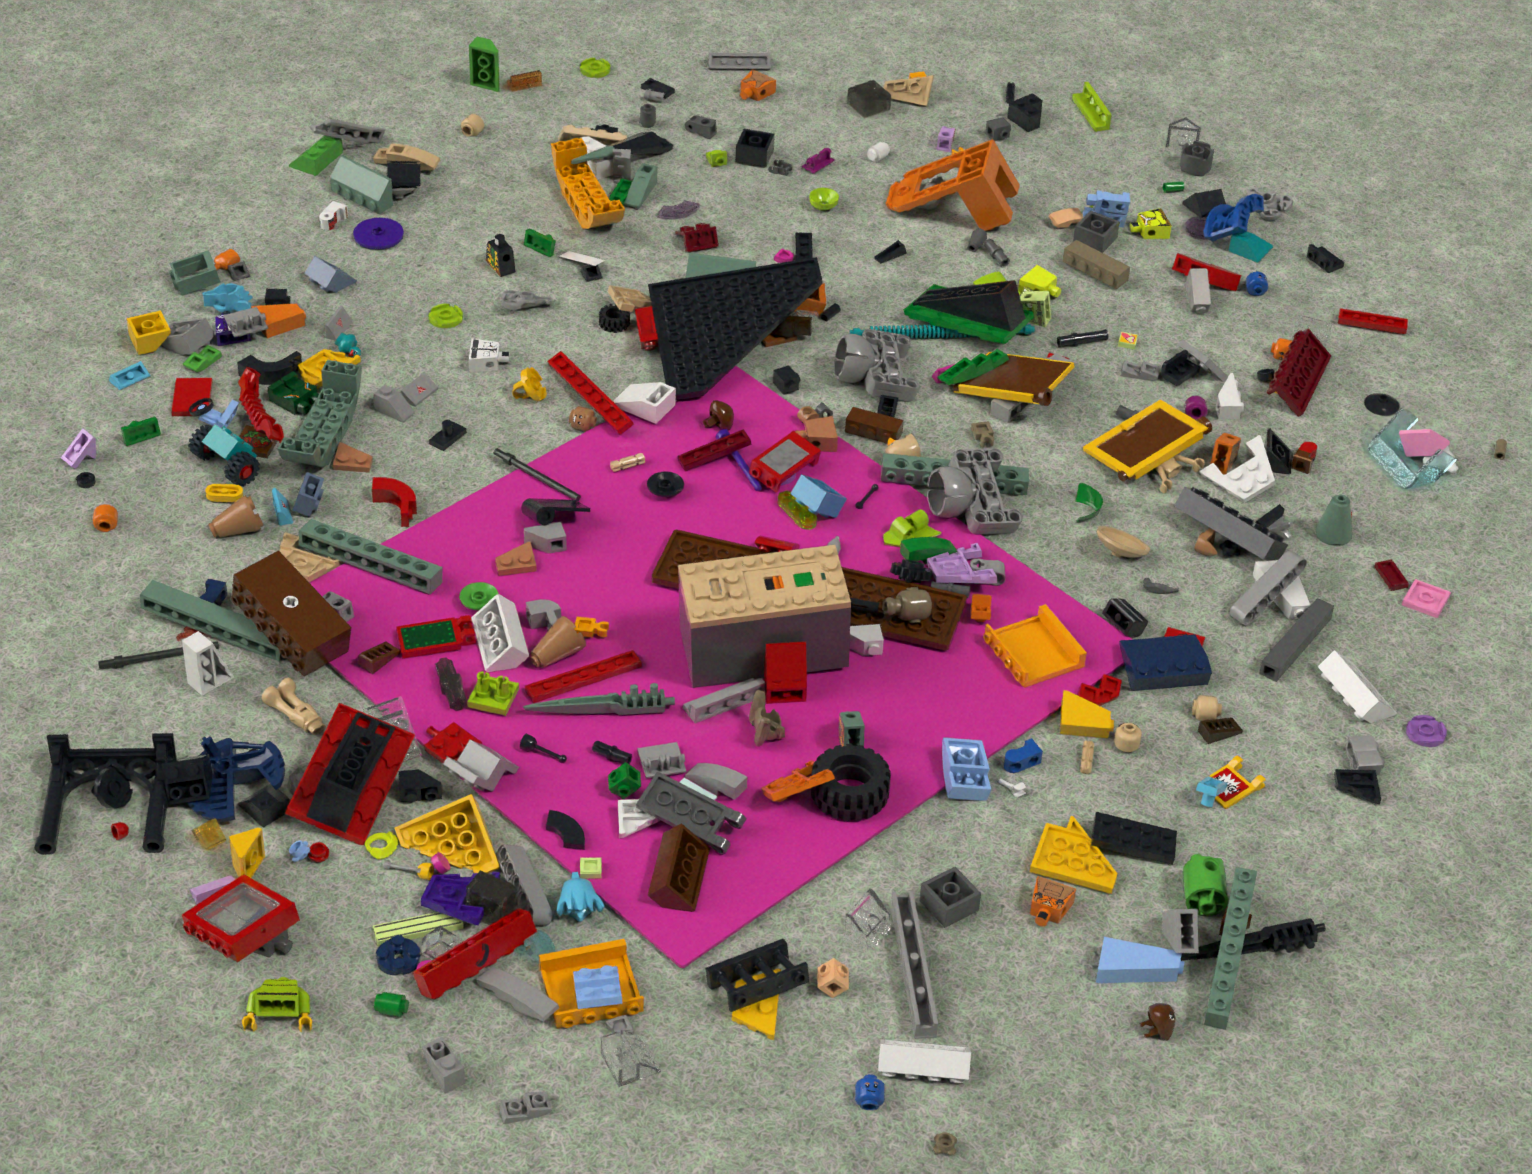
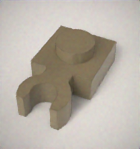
[971,421,994,448]

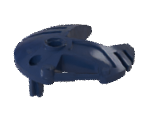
[187,736,285,822]

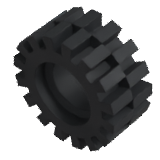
[599,304,630,333]

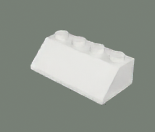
[471,594,529,672]
[1318,650,1397,723]
[878,1039,971,1083]

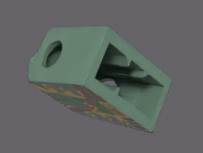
[839,711,865,746]

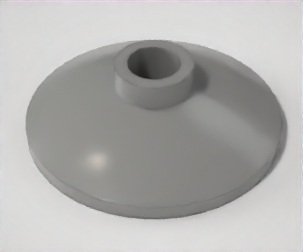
[392,188,415,199]

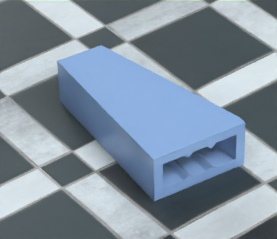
[1096,937,1185,983]

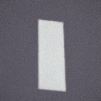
[559,251,605,266]

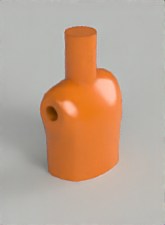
[214,249,240,270]

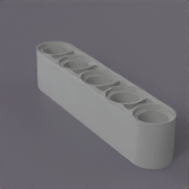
[1229,550,1307,626]
[497,844,552,926]

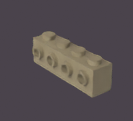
[1063,240,1130,289]

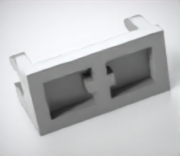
[613,149,631,184]

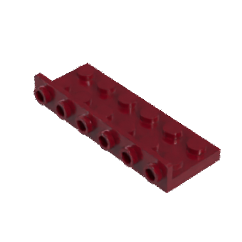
[1266,328,1331,417]

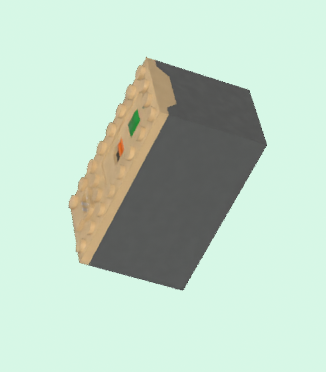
[678,545,851,688]

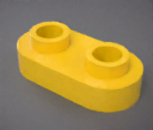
[205,484,243,502]

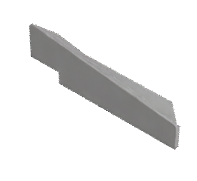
[309,118,385,144]

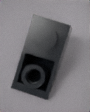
[398,769,442,803]

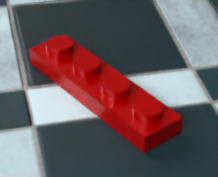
[1338,308,1408,334]

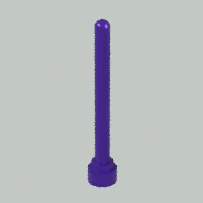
[716,429,762,491]

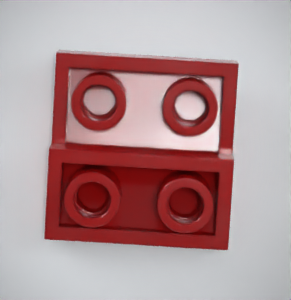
[755,535,800,553]

